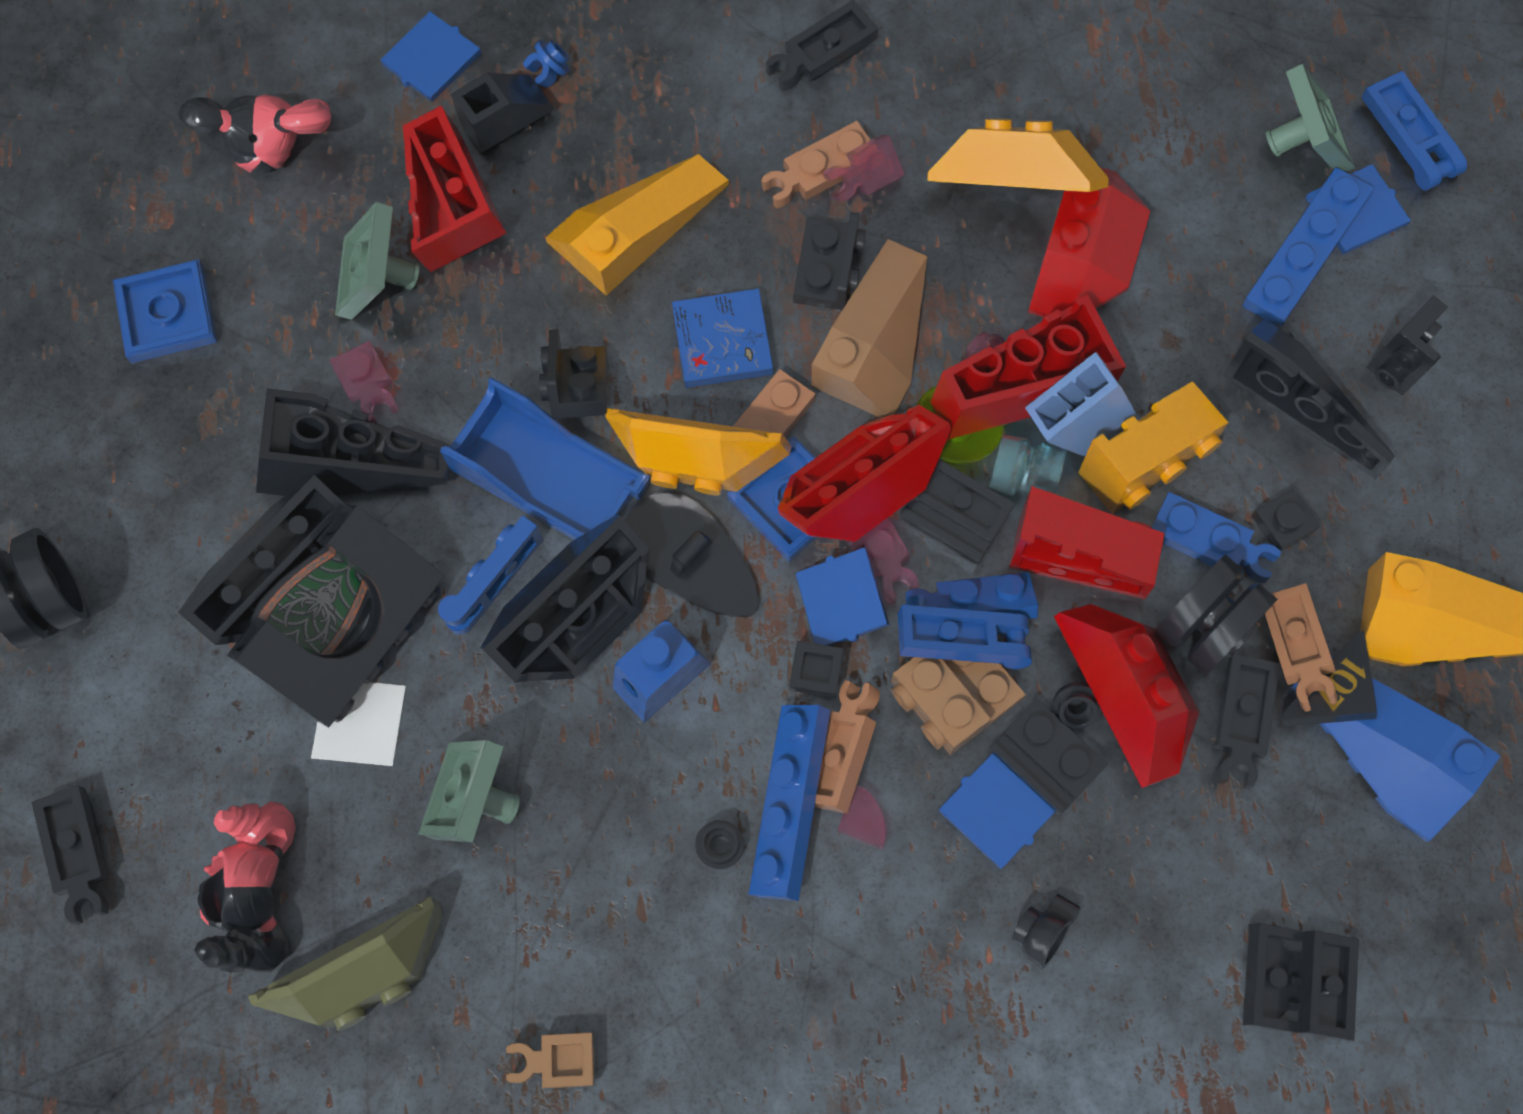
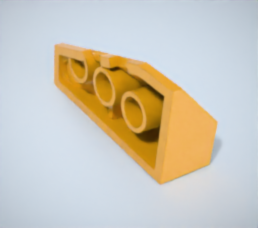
[545,154,729,296]

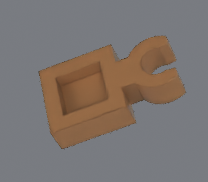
[506,1033,595,1088]

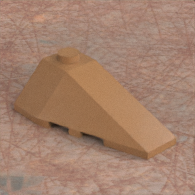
[811,239,927,418]

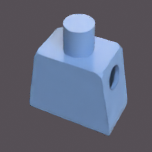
[1025,352,1137,457]

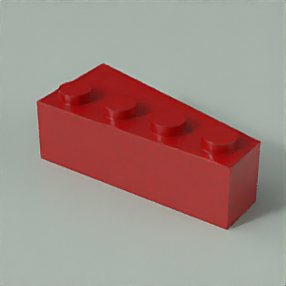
[930,293,1126,439]

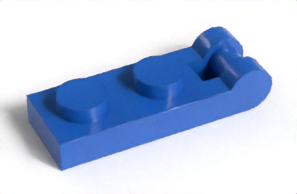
[1361,71,1467,191]
[438,515,543,634]
[898,604,1032,669]

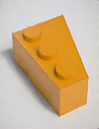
[1078,381,1228,515]

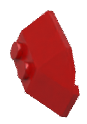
[1028,167,1150,317]
[777,405,951,542]
[1054,604,1199,788]

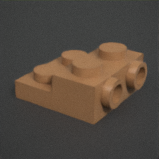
[891,657,1026,756]

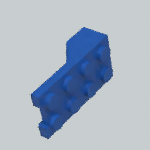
[440,377,651,540]

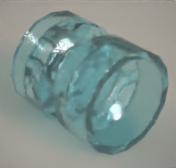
[989,433,1066,499]

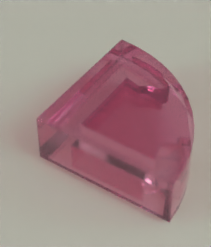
[837,785,886,850]

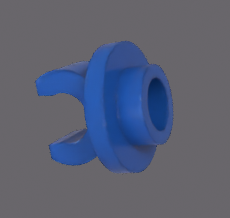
[523,40,570,88]

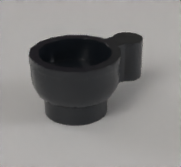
[1012,893,1081,969]

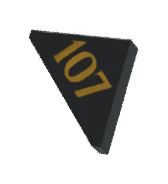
[1282,631,1377,727]

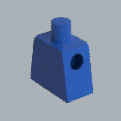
[613,620,711,723]

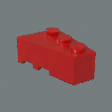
[403,105,507,273]
[1009,486,1164,599]

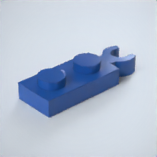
[1151,492,1281,583]
[905,572,1038,619]

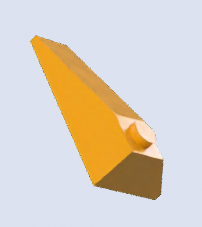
[1360,552,1523,666]

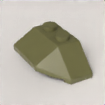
[248,897,444,1031]

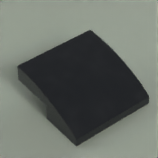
[1243,923,1359,1041]

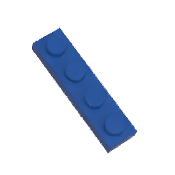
[1242,167,1375,326]
[749,705,830,901]

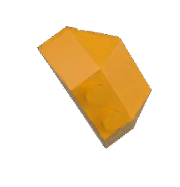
[928,118,1109,192]
[605,408,792,496]

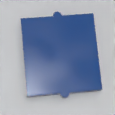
[380,12,481,102]
[1305,164,1411,255]
[795,547,890,646]
[938,753,1055,870]

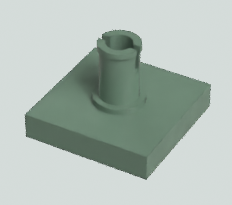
[1265,63,1355,172]
[335,202,419,320]
[418,740,520,842]

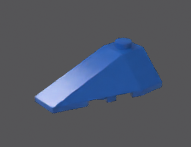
[1291,655,1501,842]

